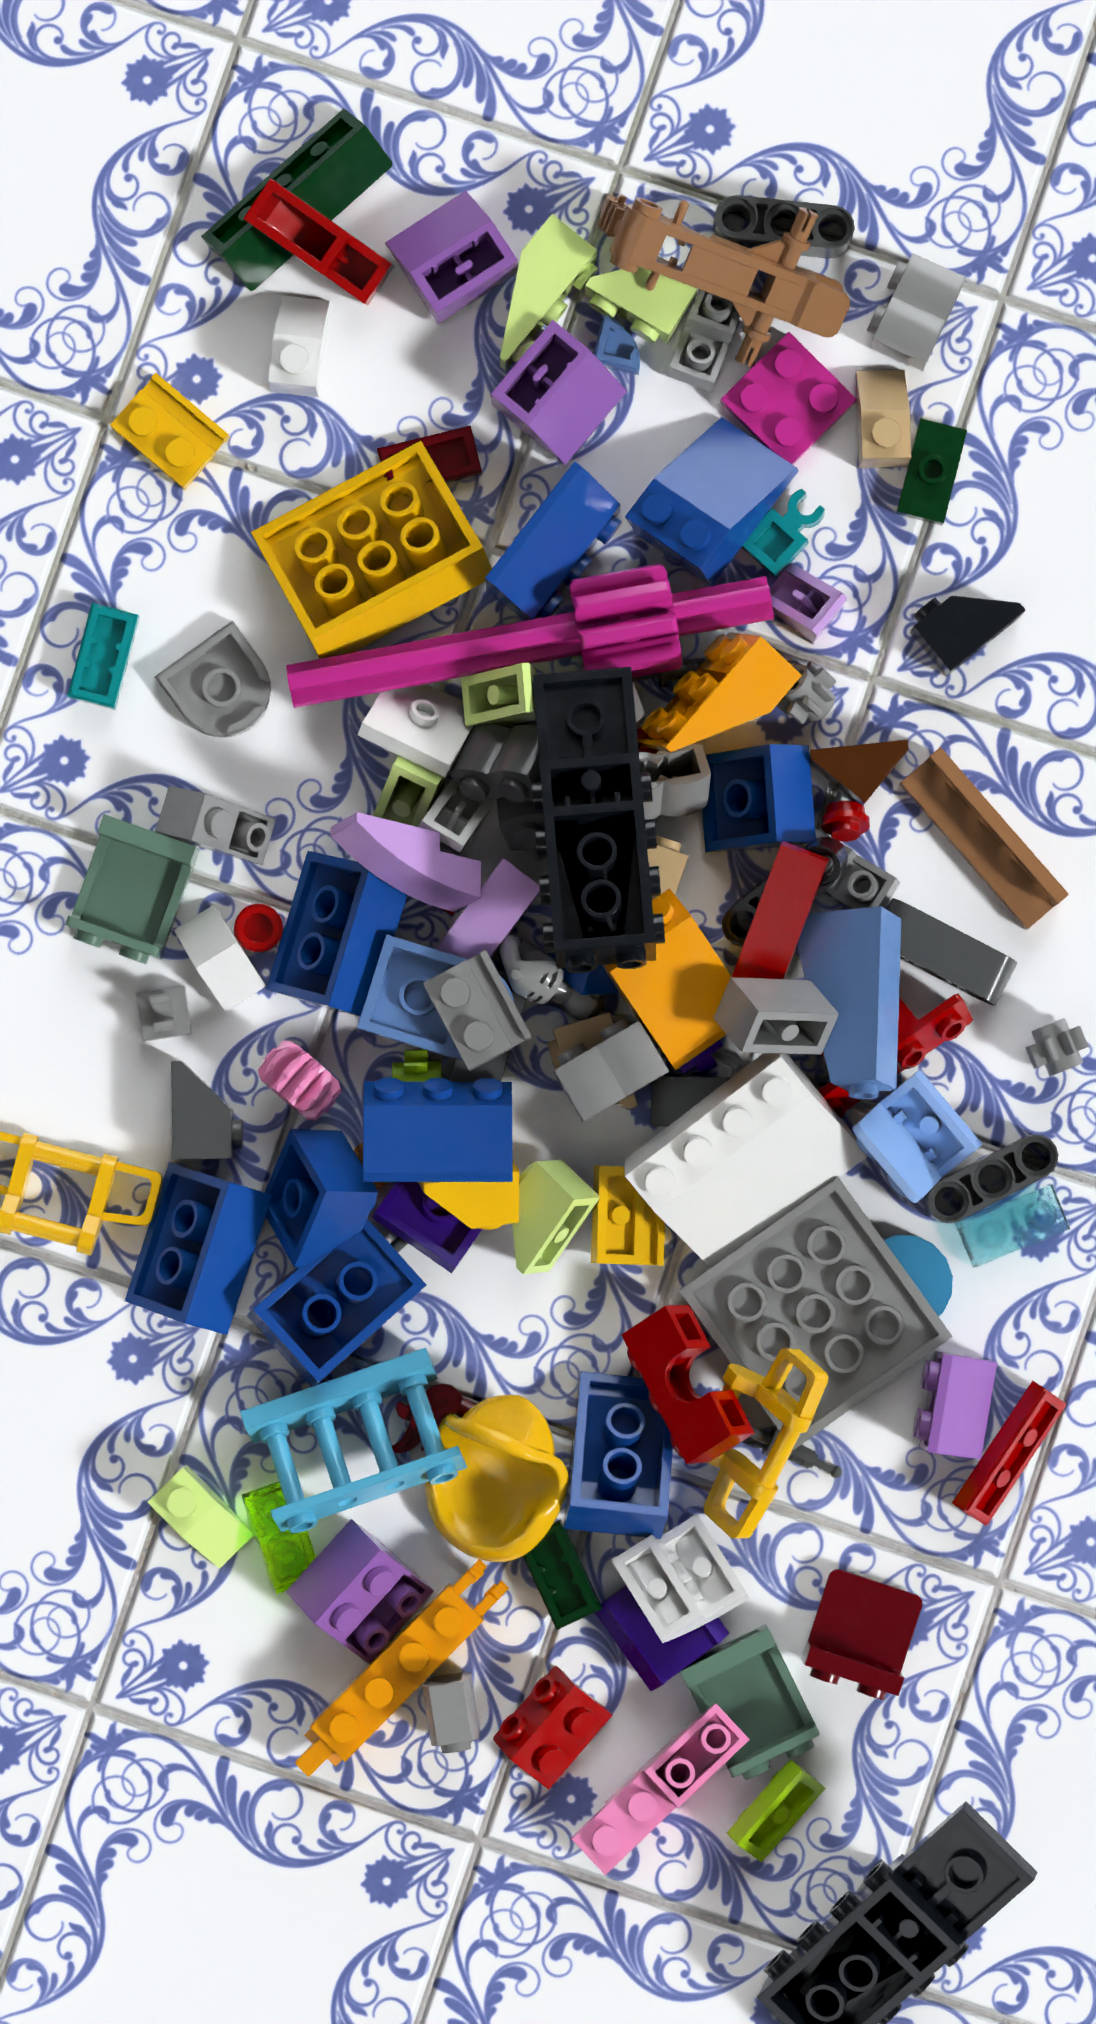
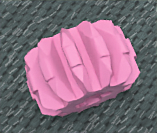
[258,1040,341,1121]

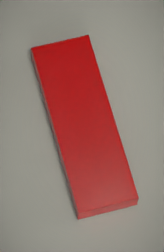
[732,841,829,979]
[952,1380,1066,1526]

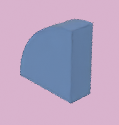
[594,315,640,375]

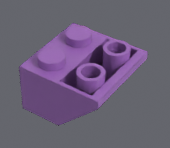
[385,190,518,324]
[490,320,627,466]
[913,1351,997,1459]
[286,1519,434,1664]

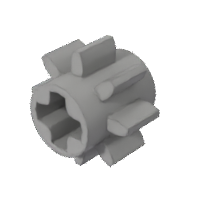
[776,661,837,724]
[1025,1018,1089,1077]

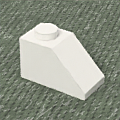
[268,295,330,398]

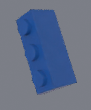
[485,461,622,621]
[266,851,407,1017]
[363,1078,513,1182]
[125,1162,272,1335]

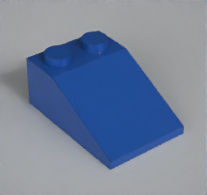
[625,417,799,586]
[246,1219,427,1387]
[564,1371,673,1539]

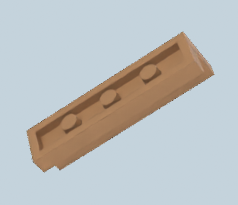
[899,747,1069,930]

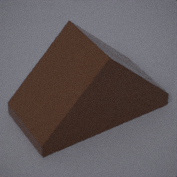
[809,739,909,805]

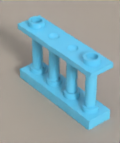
[240,1347,467,1533]

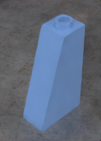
[797,906,901,1099]

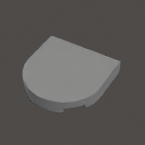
[154,620,271,738]

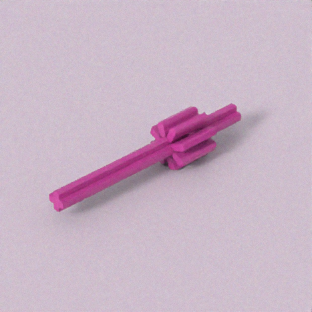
[286,563,774,708]

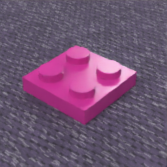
[720,332,857,465]

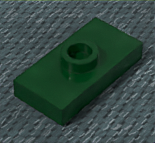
[896,418,967,526]
[523,1519,603,1630]

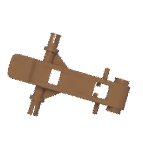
[597,193,850,367]

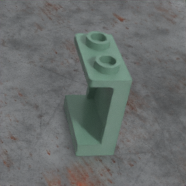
[65,814,200,964]
[680,1624,820,1780]

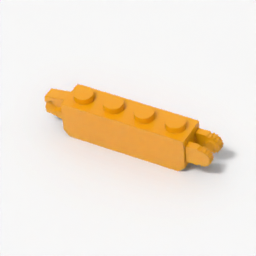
[295,1559,509,1777]

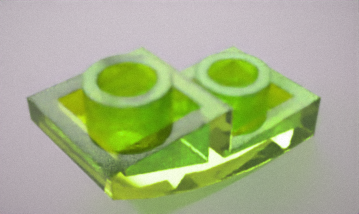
[241,1481,316,1594]

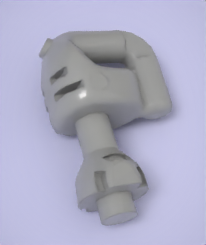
[499,935,603,1021]

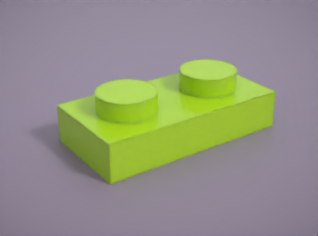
[726,1759,826,1863]

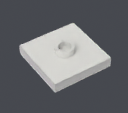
[357,684,475,778]

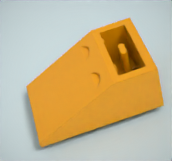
[638,632,802,752]

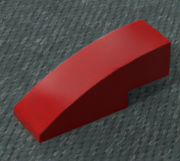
[243,178,395,305]

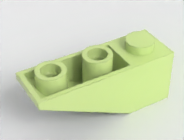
[500,214,599,371]

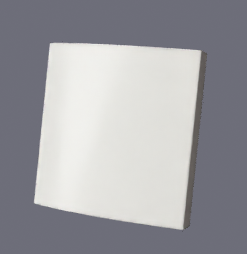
[611,1514,750,1643]

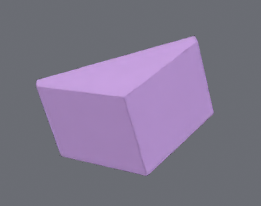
[767,563,847,644]

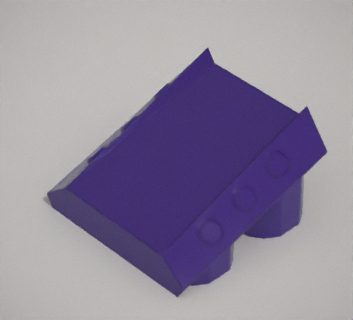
[595,1584,729,1692]

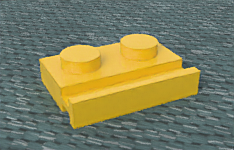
[110,372,230,491]
[590,1165,665,1266]

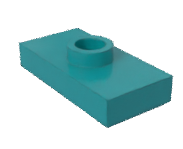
[67,603,140,710]

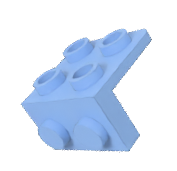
[853,1069,982,1203]

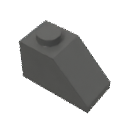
[171,1061,243,1160]

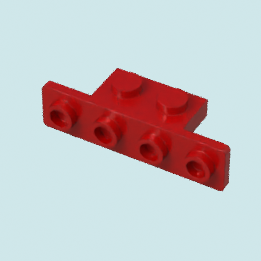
[818,994,973,1118]

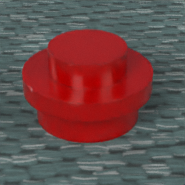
[821,801,870,842]

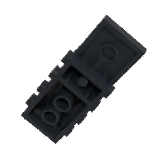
[531,667,665,973]
[757,1801,1038,2024]

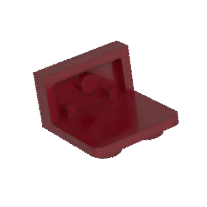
[801,1569,923,1700]

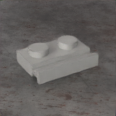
[423,950,533,1071]

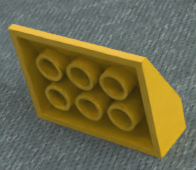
[251,441,492,659]

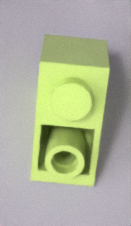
[585,267,698,344]

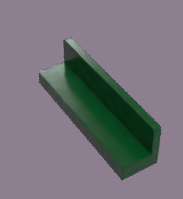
[201,108,393,291]

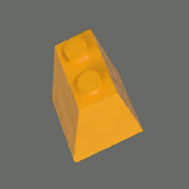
[602,888,731,1070]

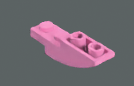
[571,1703,750,1875]

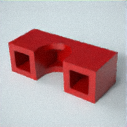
[621,1305,755,1464]

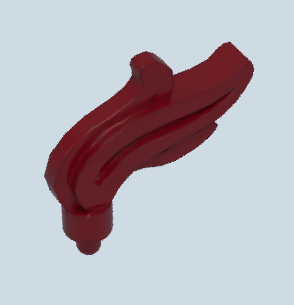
[392,1383,477,1453]

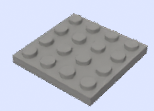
[679,1177,953,1450]

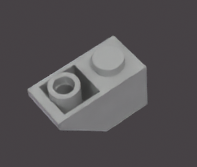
[155,786,276,865]

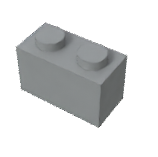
[713,977,839,1055]

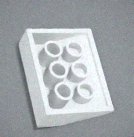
[624,1053,867,1268]

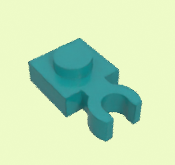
[741,489,825,578]

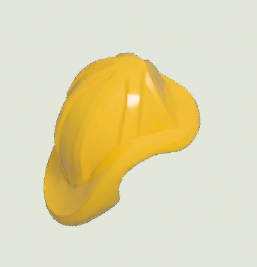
[425,1395,569,1562]

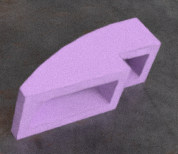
[330,812,481,912]
[436,858,540,959]

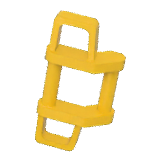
[0,1131,163,1256]
[703,1348,828,1539]

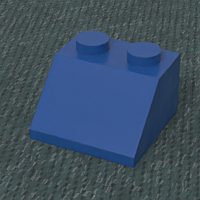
[702,744,816,852]
[265,1129,378,1268]

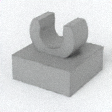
[136,985,193,1042]

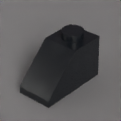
[910,596,1026,677]

